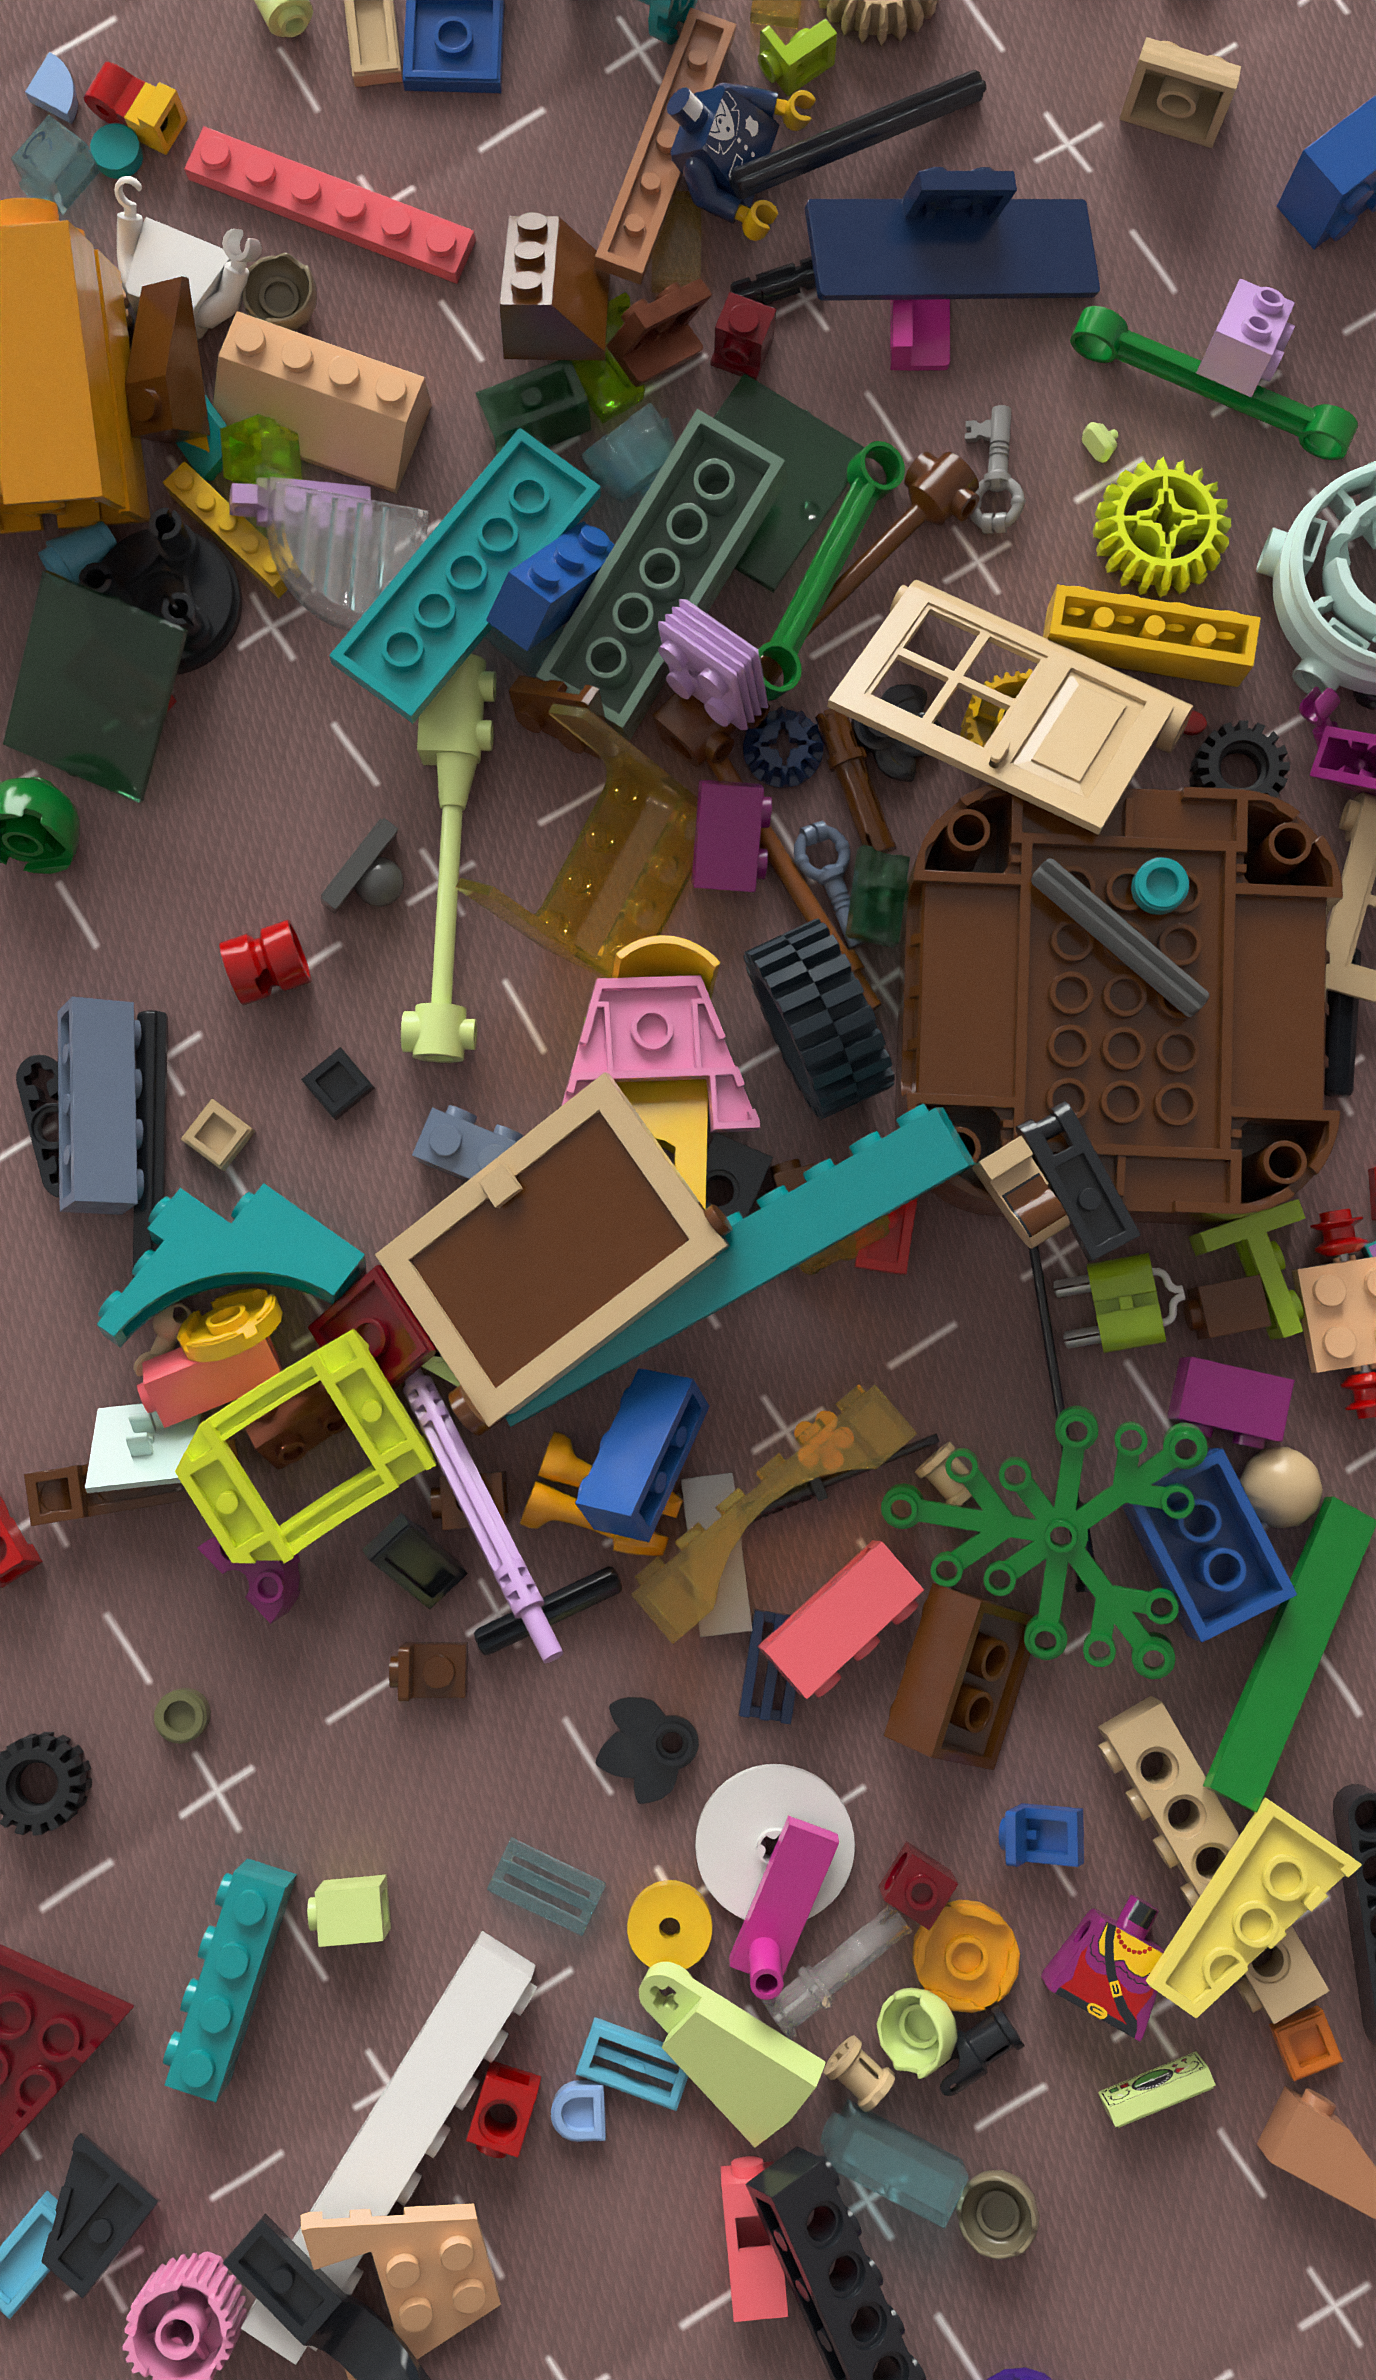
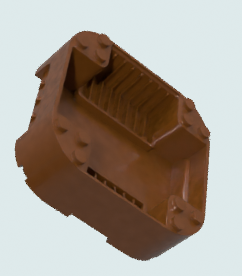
[895,784,1343,1225]

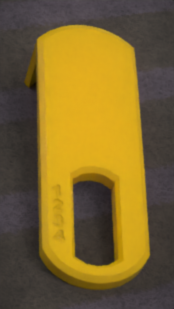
[612,935,720,1210]

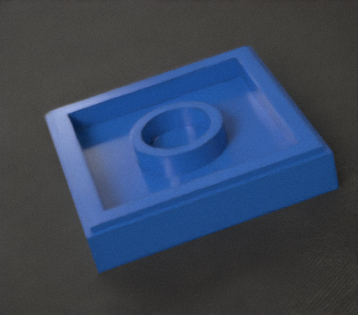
[402,0,505,93]

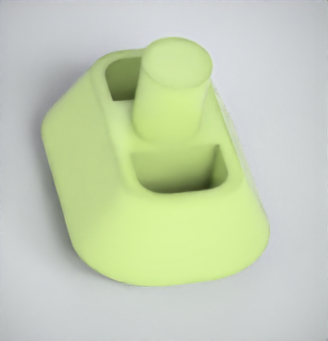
[1082,422,1118,463]

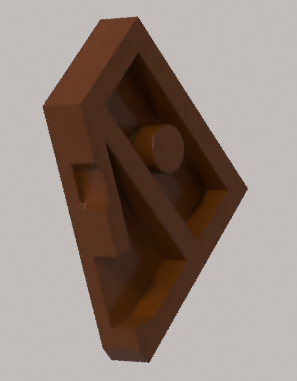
[508,675,611,760]

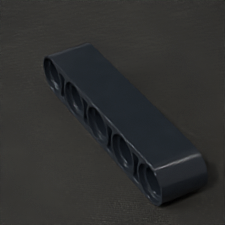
[1333,1784,1376,2046]

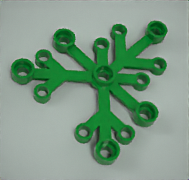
[881,1406,1208,1679]

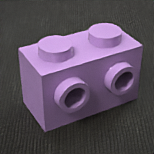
[1196,279,1295,397]

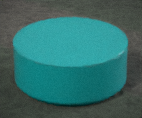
[90,123,143,179]
[1131,858,1189,915]

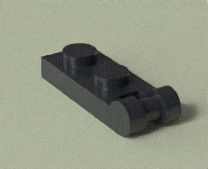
[1016,1101,1141,1262]

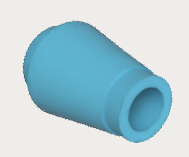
[38,521,117,588]

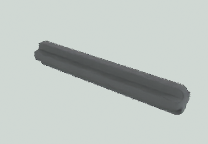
[1031,858,1210,1017]

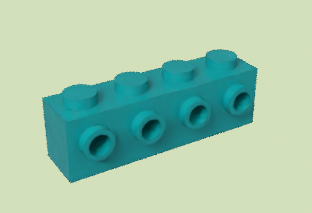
[163,1858,297,2103]

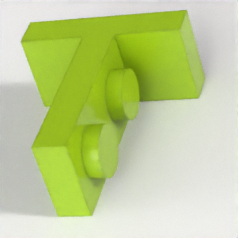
[1189,1199,1306,1340]

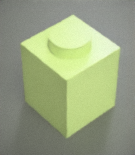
[307,1874,391,1947]

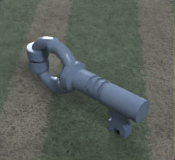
[794,820,887,949]

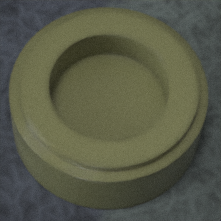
[154,1688,211,1744]

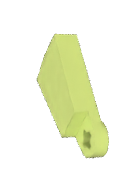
[639,1962,826,2147]

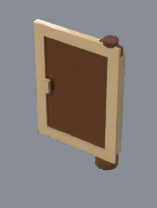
[375,1072,733,1436]

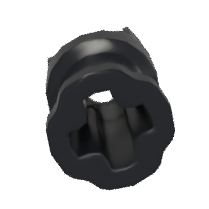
[938,2004,1025,2096]

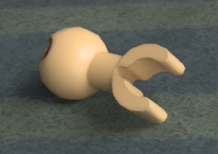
[133,1303,192,1377]

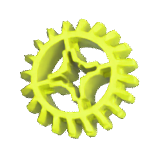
[1093,457,1231,598]

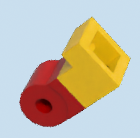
[83,62,188,155]

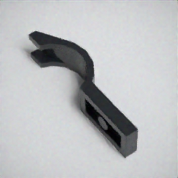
[223,2213,431,2380]

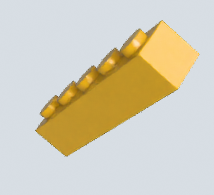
[162,461,300,599]

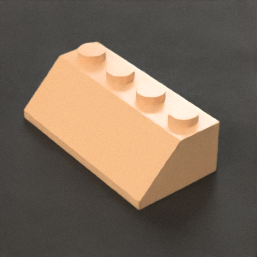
[213,311,432,494]

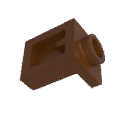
[389,1642,468,1701]

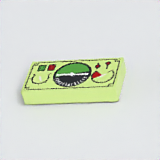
[1098,2052,1216,2128]

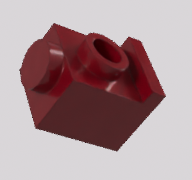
[710,292,776,382]

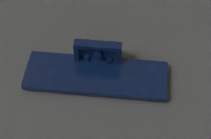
[805,167,1100,301]

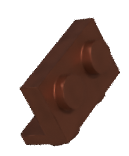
[606,278,712,387]
[245,1347,348,1469]

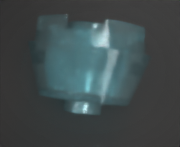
[581,403,676,504]

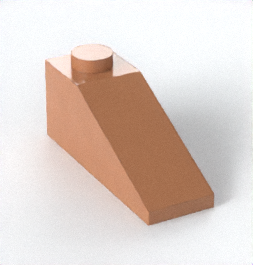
[1257,2086,1376,2220]

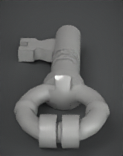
[965,405,1026,534]

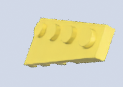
[1146,1797,1362,2018]

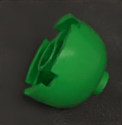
[0,777,80,874]

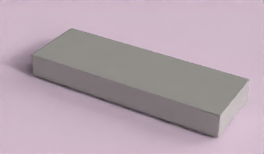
[681,1472,753,1637]

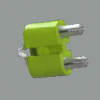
[1053,1252,1185,1353]

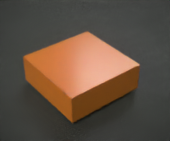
[1269,2005,1343,2081]

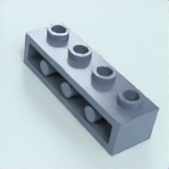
[57,996,144,1215]
[412,1105,524,1182]

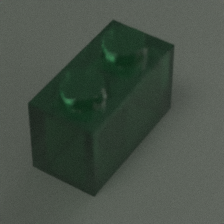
[475,360,592,456]

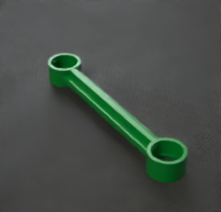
[1070,306,1358,460]
[758,441,905,701]

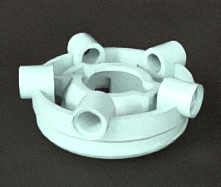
[1256,461,1376,695]

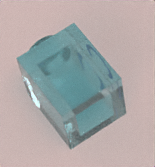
[11,115,100,215]

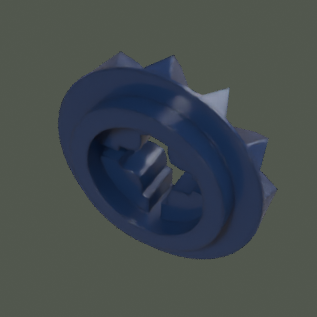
[743,706,824,788]

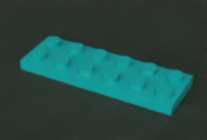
[329,428,601,724]

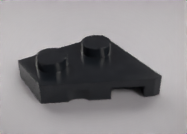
[41,2133,161,2298]

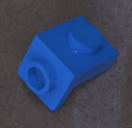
[999,1803,1084,1867]

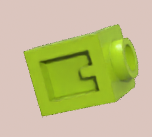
[758,18,837,96]

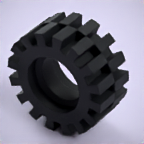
[1189,720,1290,798]
[0,1732,92,1836]

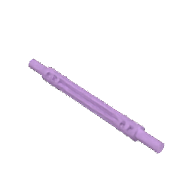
[403,1368,564,1663]

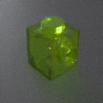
[220,414,302,484]

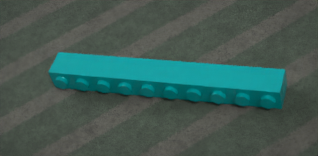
[506,1104,975,1427]

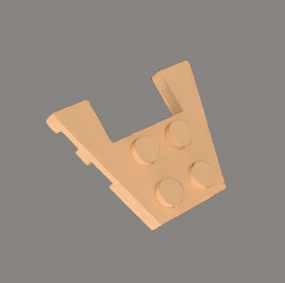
[300,2203,501,2380]

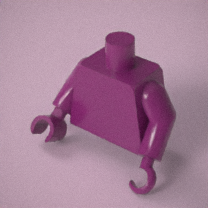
[1299,686,1376,796]

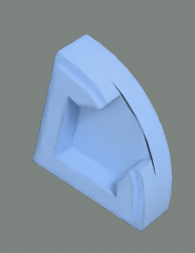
[25,52,78,124]

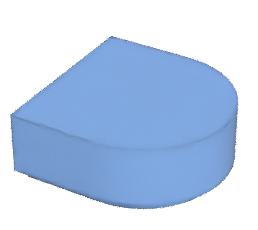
[551,2080,606,2142]

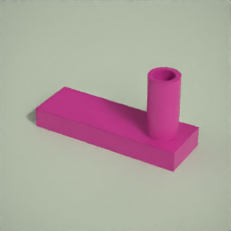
[729,1815,839,2000]

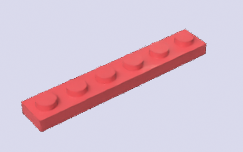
[184,126,476,284]

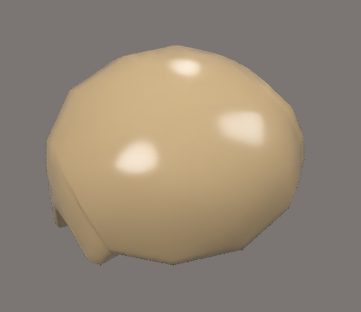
[1240,1447,1323,1528]

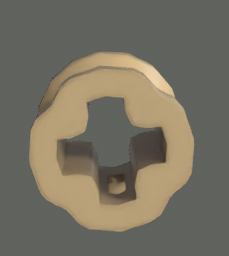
[915,1441,972,1506]
[823,2035,895,2112]

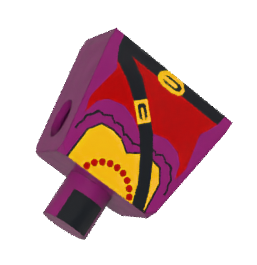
[1041,1894,1164,2042]

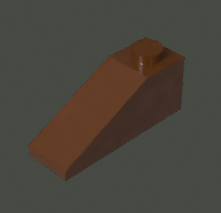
[125,276,210,444]

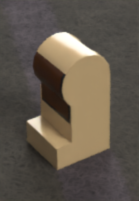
[972,1136,1070,1249]

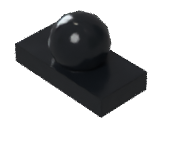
[362,1513,468,1609]

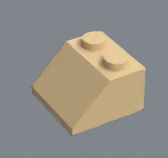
[1119,37,1241,148]

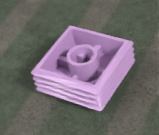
[658,599,768,730]

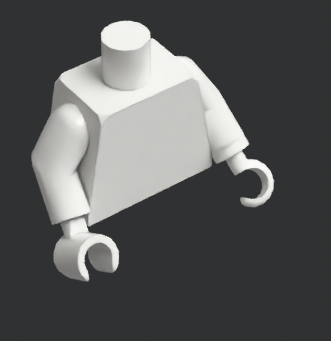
[114,176,262,340]

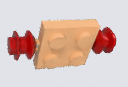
[1292,1208,1376,1419]

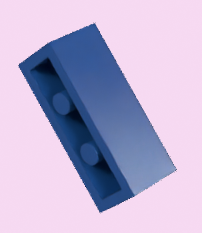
[486,521,615,651]
[575,1368,710,1542]

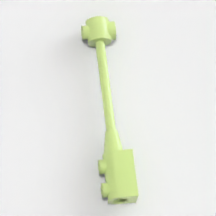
[401,654,496,1063]

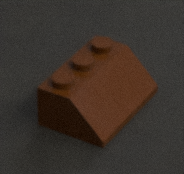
[499,212,610,361]
[883,1583,1036,1770]

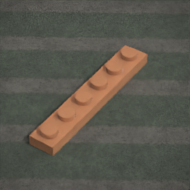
[594,7,737,285]

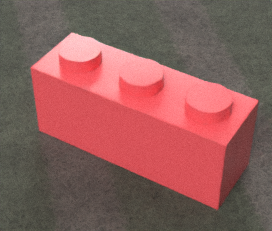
[757,1540,924,1699]

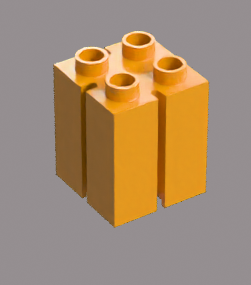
[0,198,150,534]

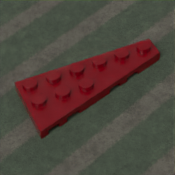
[0,1944,135,2156]

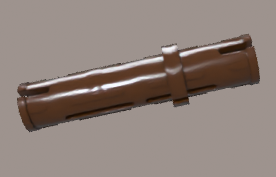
[815,708,897,860]

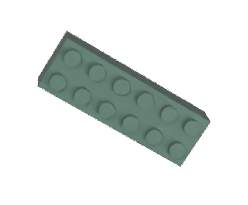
[536,409,788,741]

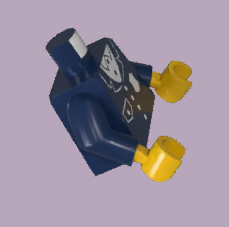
[667,83,816,241]

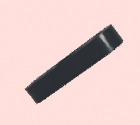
[16,1054,59,1198]

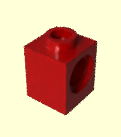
[466,2061,541,2158]

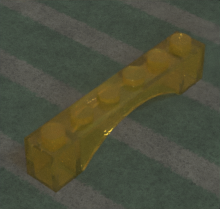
[631,1384,917,1644]

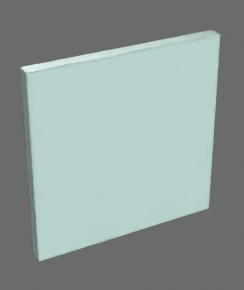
[85,1404,201,1493]

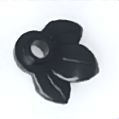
[851,684,943,782]
[595,1697,699,1804]

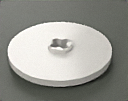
[695,1764,855,1920]

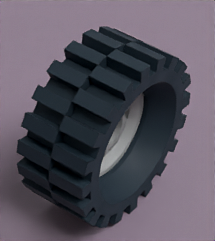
[743,918,895,1120]

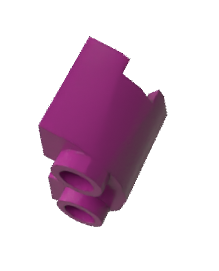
[197,1536,300,1624]

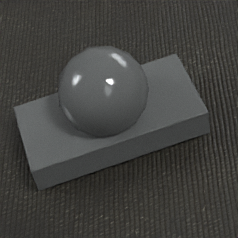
[320,818,404,914]

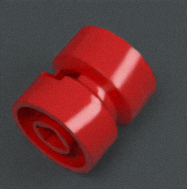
[219,919,312,1005]

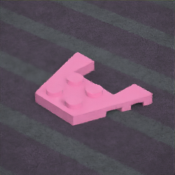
[561,975,760,1133]

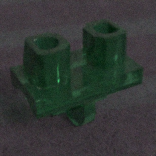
[845,845,910,948]

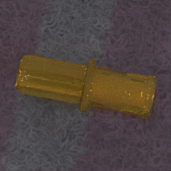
[799,1215,890,1275]

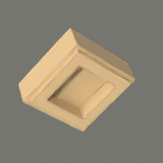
[181,1099,256,1171]

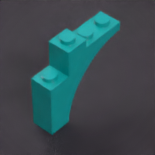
[96,1183,366,1348]

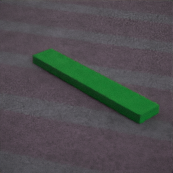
[1203,1496,1376,1812]

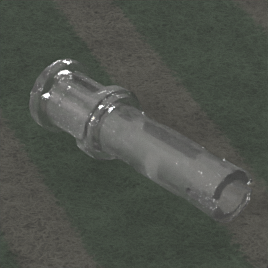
[762,1904,912,2040]

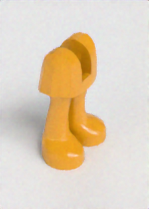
[519,1431,683,1556]

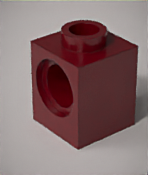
[878,1841,958,1931]

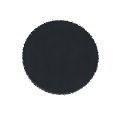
[79,507,242,676]

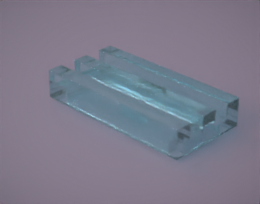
[487,1837,606,1936]

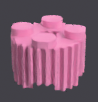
[122,2251,246,2380]

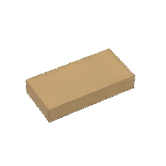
[344,0,403,87]

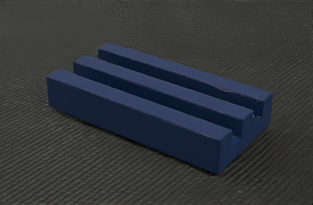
[738,1609,796,1724]

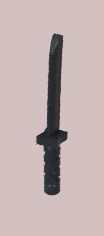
[741,1433,940,1524]

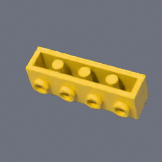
[1043,584,1261,687]

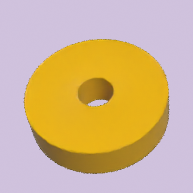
[627,1880,712,1969]

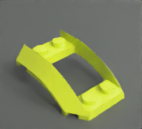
[175,1329,436,1563]

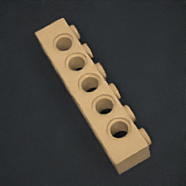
[1097,1696,1330,2024]

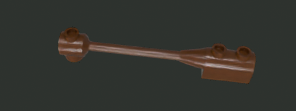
[652,452,980,767]

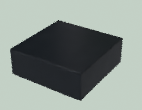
[301,1047,375,1120]

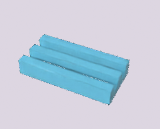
[575,2017,688,2111]

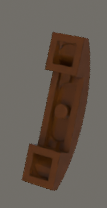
[24,1439,240,1526]

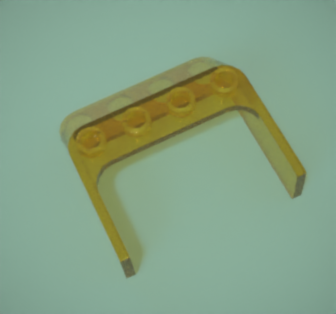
[455,704,698,978]

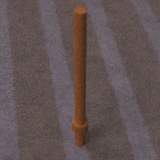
[707,757,882,1011]

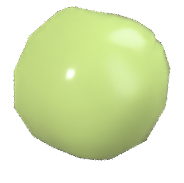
[876,1988,958,2079]

